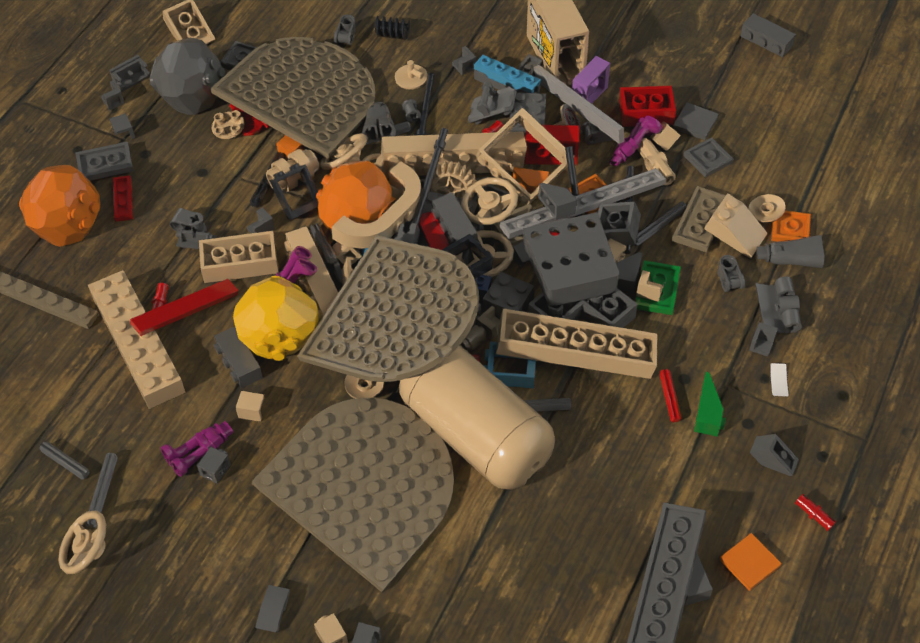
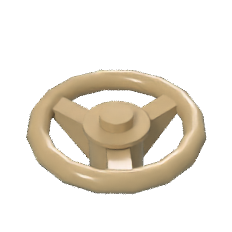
[320,133,368,170]
[461,177,518,225]
[456,230,514,277]
[58,511,107,574]

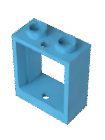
[484,342,536,388]

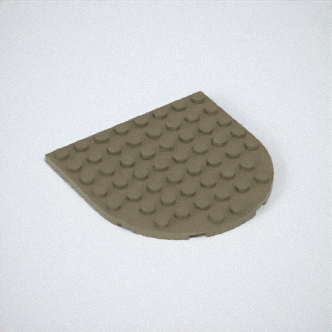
[211,37,375,159]
[297,235,479,382]
[252,398,454,592]

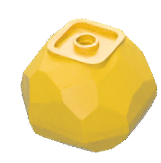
[233,276,320,361]

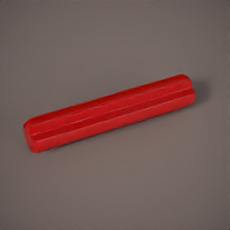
[659,369,682,423]

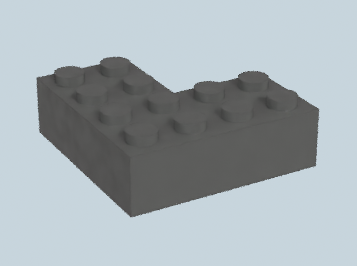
[528,288,638,328]

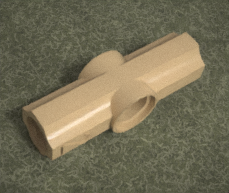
[637,138,676,186]

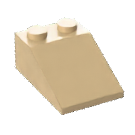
[163,0,216,45]
[704,194,767,259]

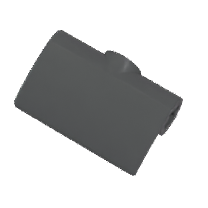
[756,277,802,333]

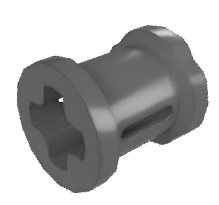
[402,99,421,122]

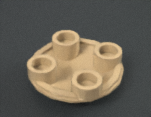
[211,110,245,139]

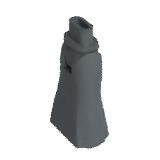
[362,102,396,143]
[756,235,825,268]

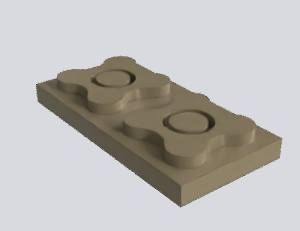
[672,186,726,253]

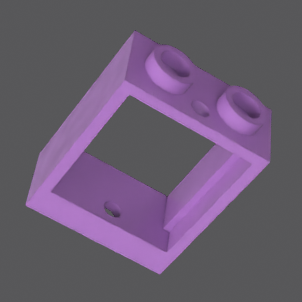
[572,56,610,104]

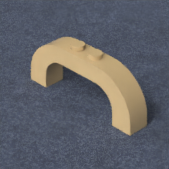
[332,161,421,249]

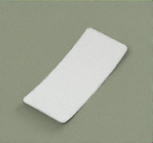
[771,363,789,396]

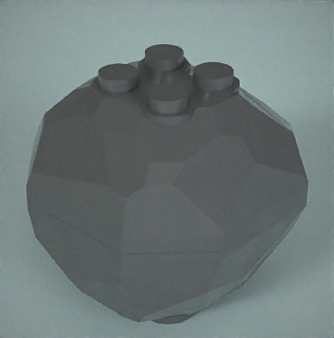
[150,38,225,115]

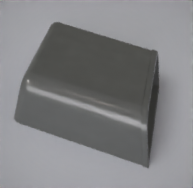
[523,212,619,306]

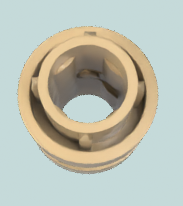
[266,149,319,192]

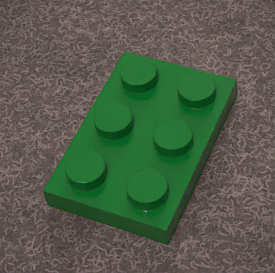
[636,260,681,315]

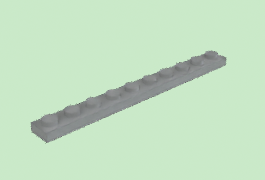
[500,169,666,239]

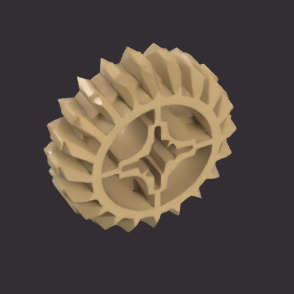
[431,160,477,200]

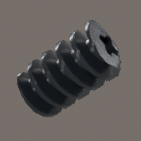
[375,16,410,40]

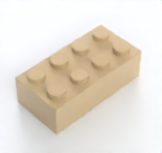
[199,231,279,283]

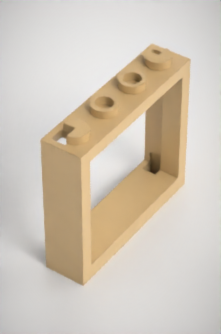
[476,108,575,204]

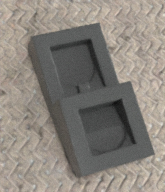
[255,585,290,633]

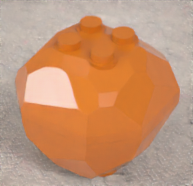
[316,161,396,233]
[19,165,100,247]

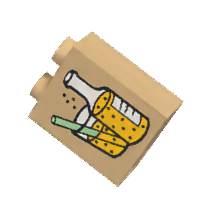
[527,0,589,85]

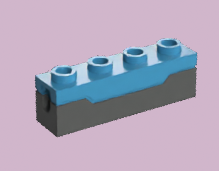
[474,55,541,94]

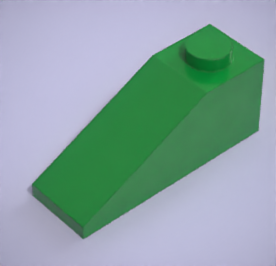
[694,372,726,437]

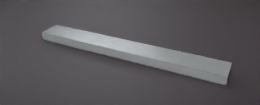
[534,65,624,144]

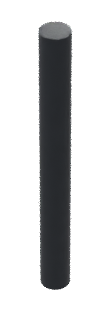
[565,146,582,217]

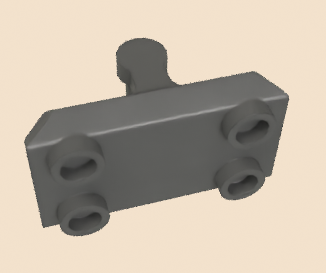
[468,82,517,124]

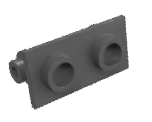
[176,229,217,249]

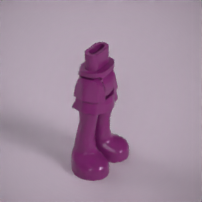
[609,116,662,166]
[276,246,317,284]
[160,421,234,477]

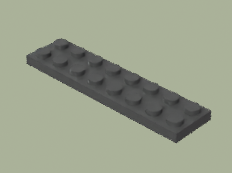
[627,502,707,643]

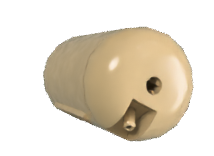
[399,345,555,490]

